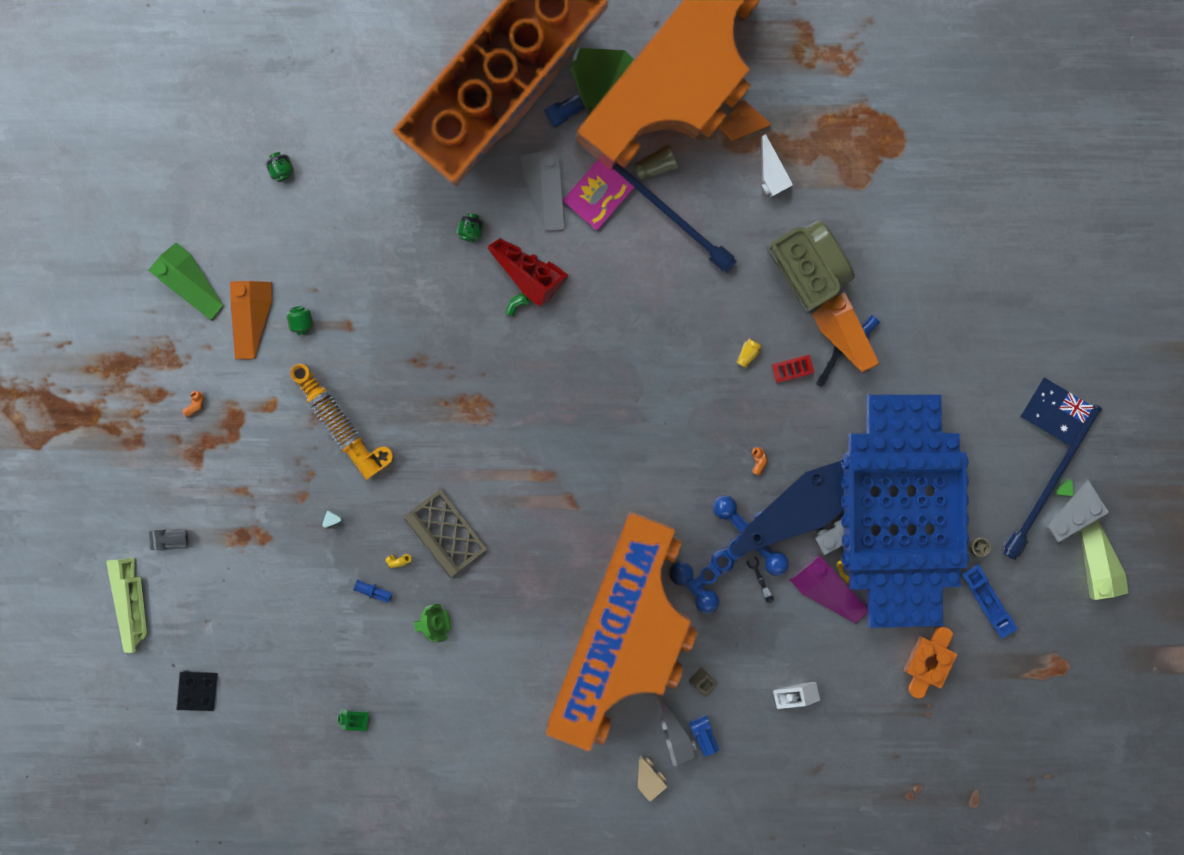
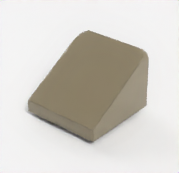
[689,668,718,697]

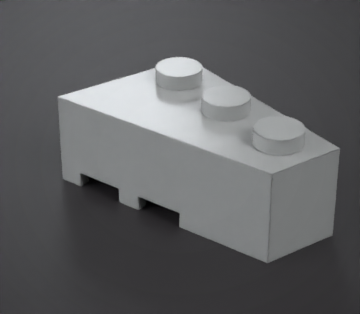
[1048,480,1109,544]

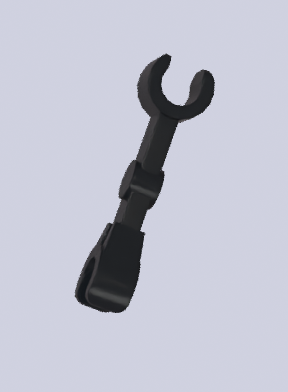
[816,345,843,387]
[747,557,774,603]

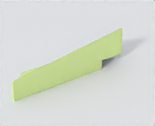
[106,558,147,653]

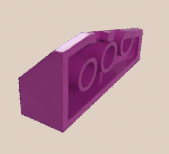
[790,554,868,624]

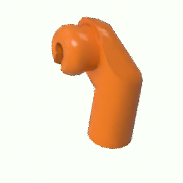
[182,390,204,418]
[752,447,768,476]

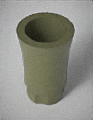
[634,144,679,180]

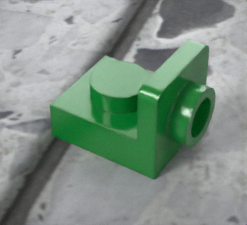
[337,709,369,731]

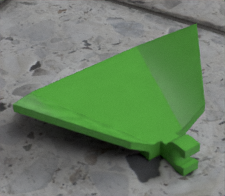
[570,47,635,117]

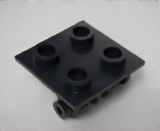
[176,670,217,711]

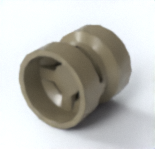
[969,537,991,557]

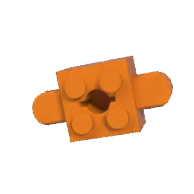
[903,626,957,698]

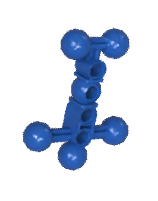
[669,495,789,614]

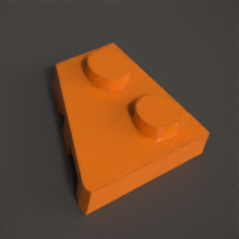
[718,99,771,141]

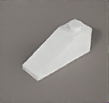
[761,134,793,198]

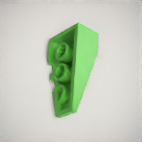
[148,243,223,320]

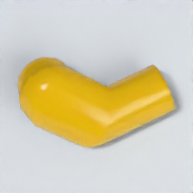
[385,554,412,568]

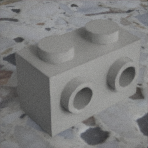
[814,519,844,555]

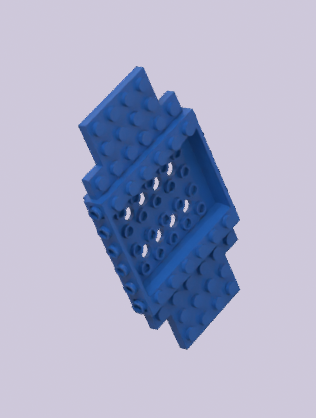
[841,395,969,628]

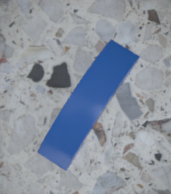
[962,564,1018,639]

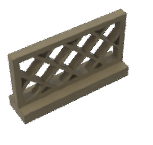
[403,489,487,578]

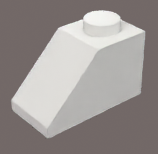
[773,682,820,709]

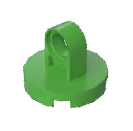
[413,604,451,643]

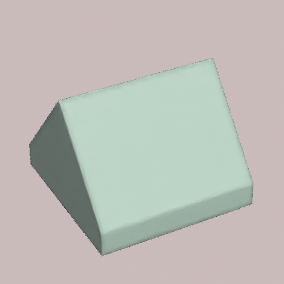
[322,510,343,528]

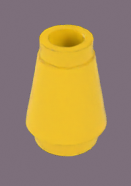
[737,338,762,368]

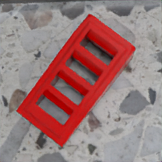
[771,355,814,383]

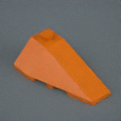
[812,292,880,373]

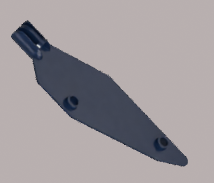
[731,461,844,555]

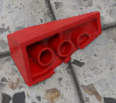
[487,238,569,307]

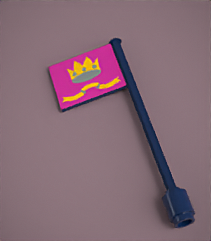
[562,160,737,273]

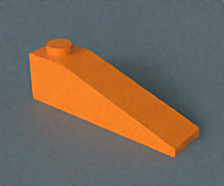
[230,281,272,359]

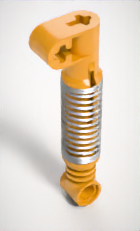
[290,364,394,480]

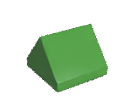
[1054,479,1074,497]

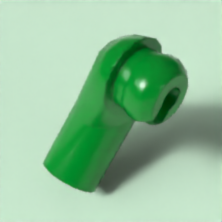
[505,293,530,317]

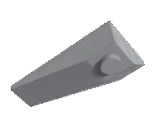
[653,693,697,766]

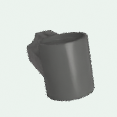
[149,530,188,550]

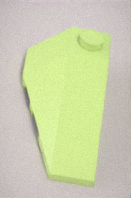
[1080,521,1128,600]

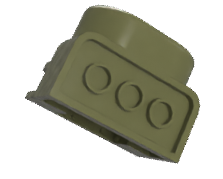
[767,220,855,313]

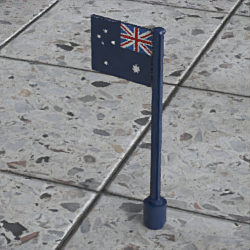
[1002,377,1102,560]

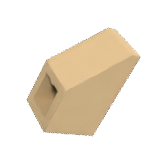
[637,755,667,802]

